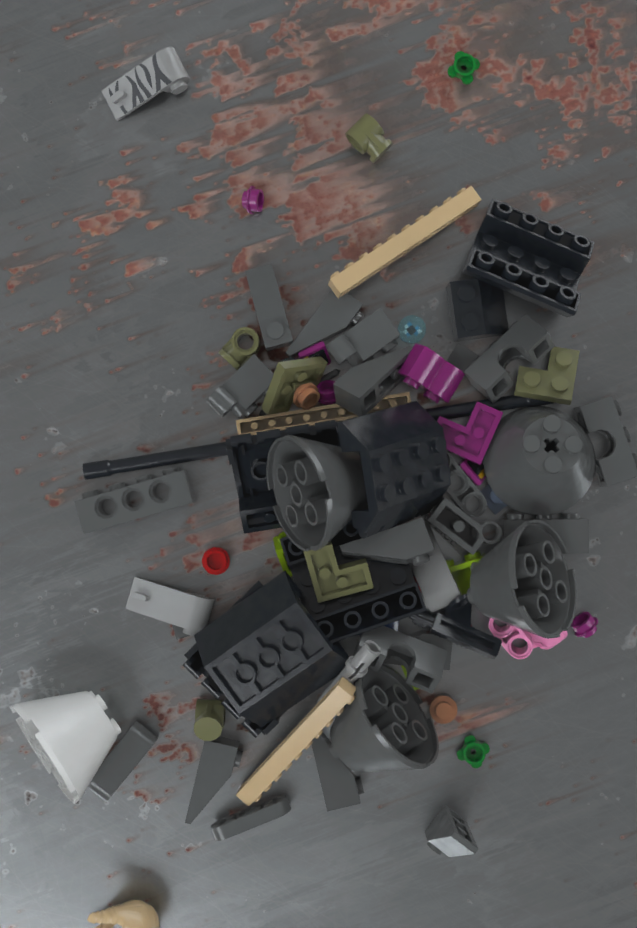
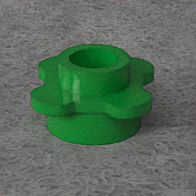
[447,51,480,85]
[457,735,490,768]

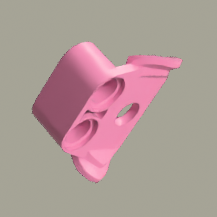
[489,617,568,659]

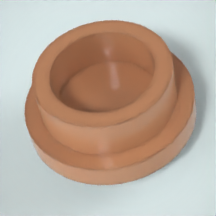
[293,383,320,410]
[429,695,457,724]

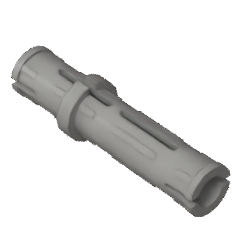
[317,640,381,702]

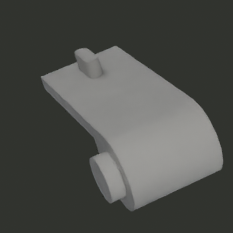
[410,522,462,613]
[125,577,215,636]

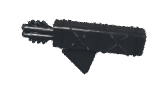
[409,594,502,659]

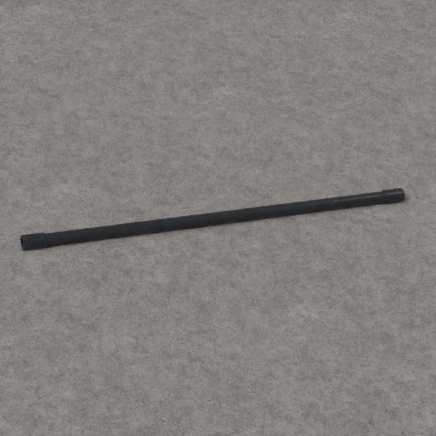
[83,395,554,480]

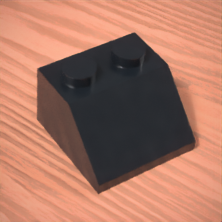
[446,278,509,342]

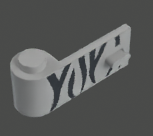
[101,47,190,121]

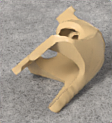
[87,900,160,928]

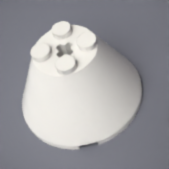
[10,691,122,804]

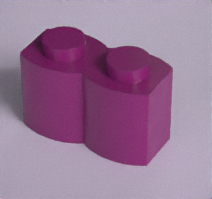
[398,343,465,404]

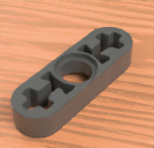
[211,795,291,841]

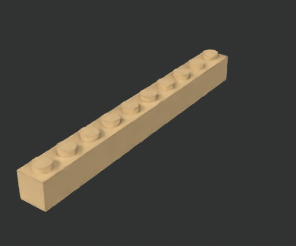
[328,186,482,299]
[236,392,411,435]
[236,676,356,806]

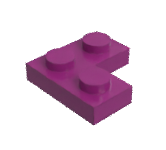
[437,401,503,465]

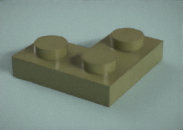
[514,347,580,405]
[261,356,328,415]
[303,540,374,603]

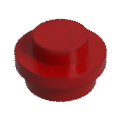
[202,547,230,575]

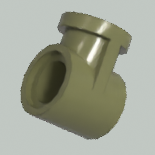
[345,113,393,163]
[218,327,261,370]
[194,699,226,741]

